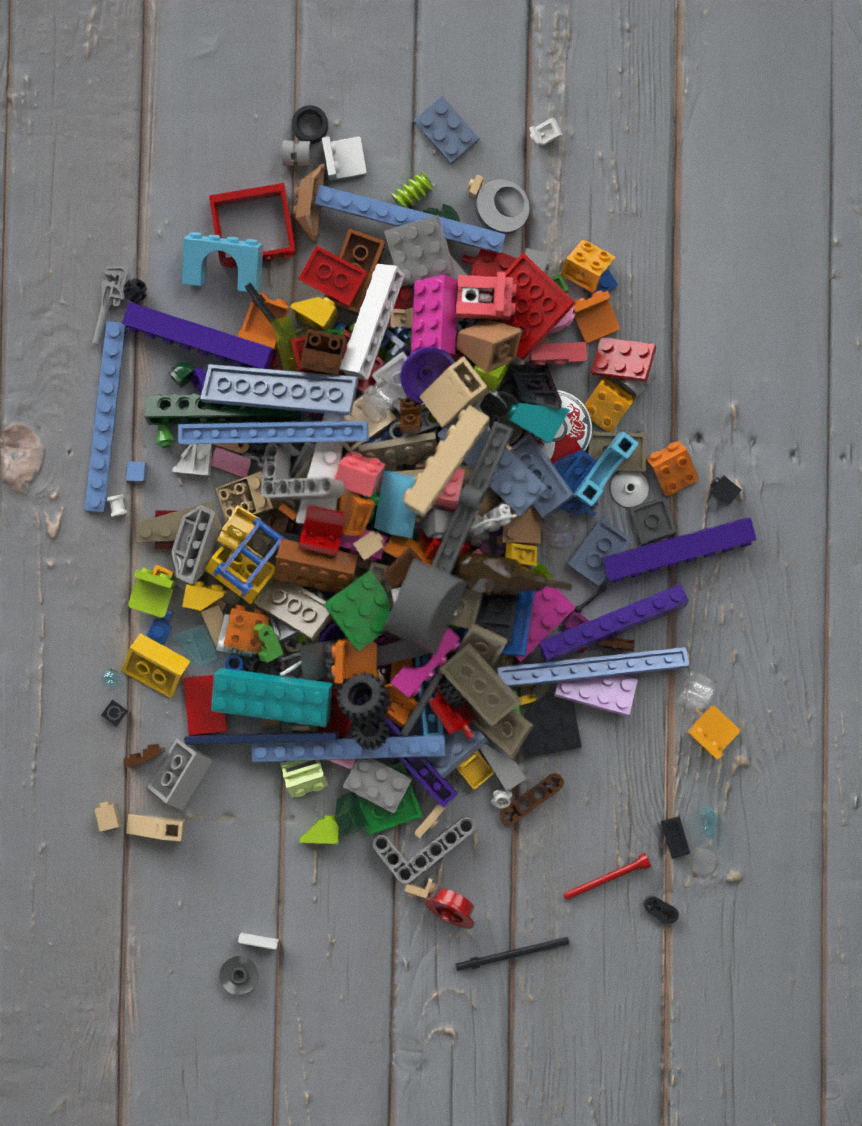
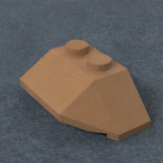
[293,164,326,244]

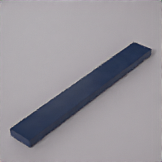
[184,731,340,745]

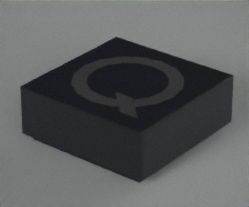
[101,699,129,726]

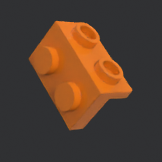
[384,683,418,727]

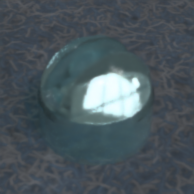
[102,668,119,685]

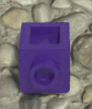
[190,367,206,395]

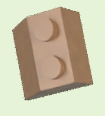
[502,503,541,544]

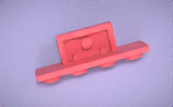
[524,342,587,366]

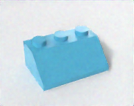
[374,471,416,538]

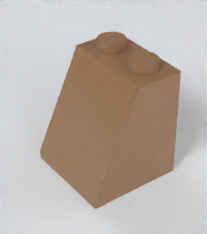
[456,319,522,374]

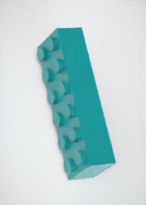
[211,668,333,727]

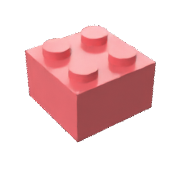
[335,451,385,497]

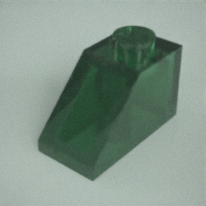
[335,791,369,836]

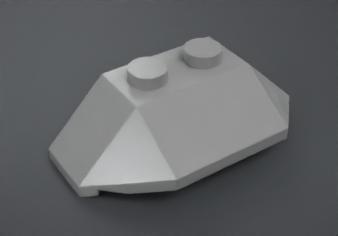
[171,505,222,585]

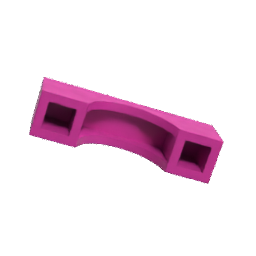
[391,627,460,698]

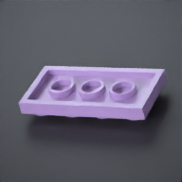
[554,659,638,717]

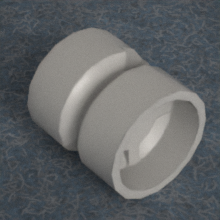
[282,140,311,166]
[619,370,656,398]

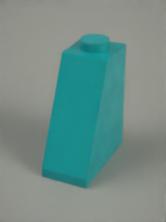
[508,403,570,444]

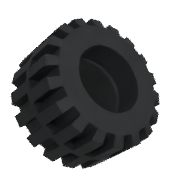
[337,672,391,727]

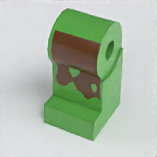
[253,623,283,663]

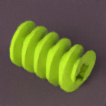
[391,171,433,208]

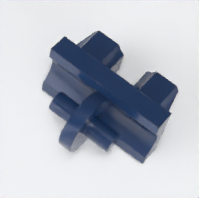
[380,326,411,357]

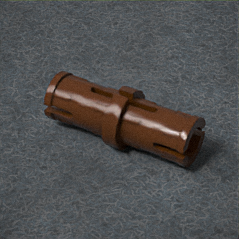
[595,636,635,652]

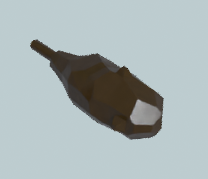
[451,552,572,595]

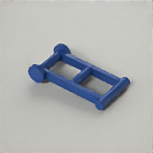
[213,517,285,598]

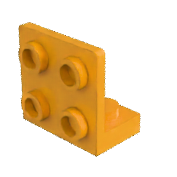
[560,240,615,293]
[584,376,636,432]
[687,705,740,760]

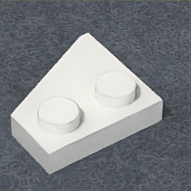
[172,444,213,476]

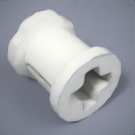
[107,494,128,517]

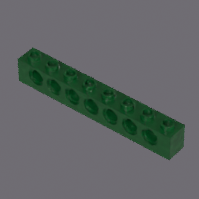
[145,393,301,425]

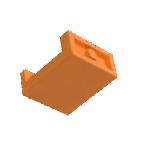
[237,292,290,351]
[336,489,375,536]

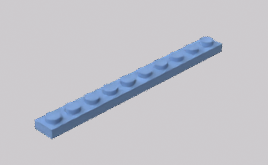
[315,185,505,254]
[85,321,126,513]
[178,421,369,444]
[496,647,689,687]
[251,735,446,762]

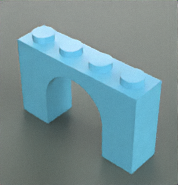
[182,232,263,292]
[574,431,639,506]

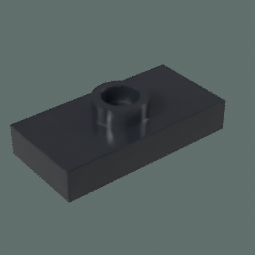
[660,816,691,859]

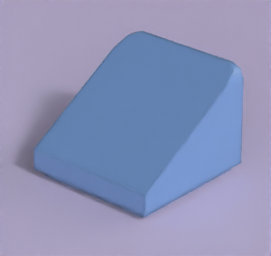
[126,462,147,482]

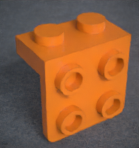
[573,290,620,343]
[646,441,699,496]
[224,604,270,653]
[332,639,377,683]

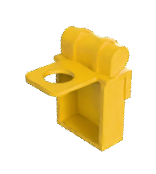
[216,505,260,554]
[456,750,495,790]

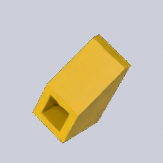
[182,580,228,611]

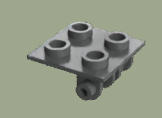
[300,639,338,681]

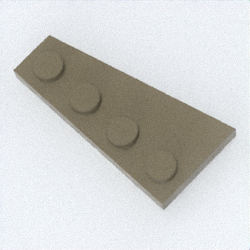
[136,501,214,543]

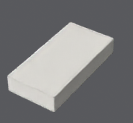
[238,933,279,950]

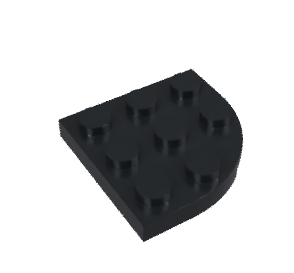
[522,694,582,758]

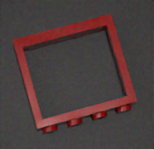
[209,183,297,268]

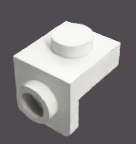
[529,117,562,146]

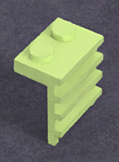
[280,760,328,797]

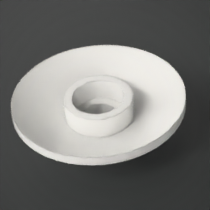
[611,471,649,507]

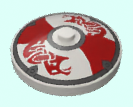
[517,390,592,463]

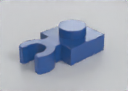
[583,270,619,298]
[563,497,599,516]

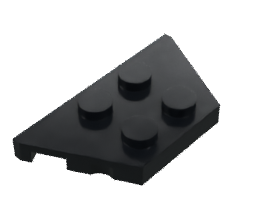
[512,363,562,409]
[476,593,518,645]

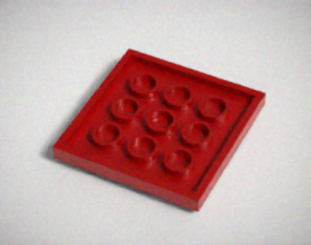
[480,252,576,361]

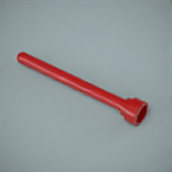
[564,853,652,900]

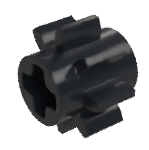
[123,278,148,303]

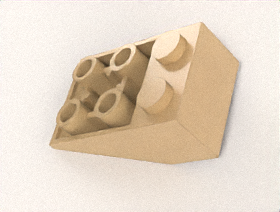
[420,357,489,428]
[343,389,397,452]
[216,471,284,523]

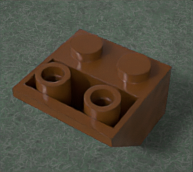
[300,329,346,375]

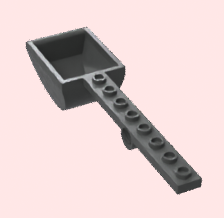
[383,421,514,654]

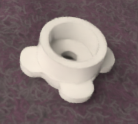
[491,790,512,809]

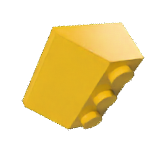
[290,297,338,331]
[204,545,275,604]
[121,633,191,699]

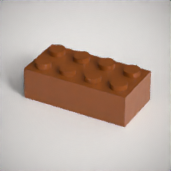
[323,228,386,316]
[273,539,358,594]

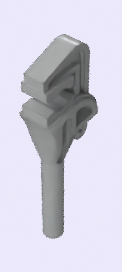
[92,266,128,345]

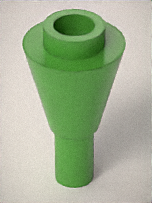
[156,425,175,448]

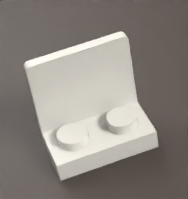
[322,137,367,181]

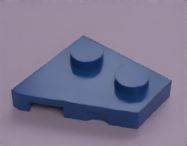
[553,449,597,491]

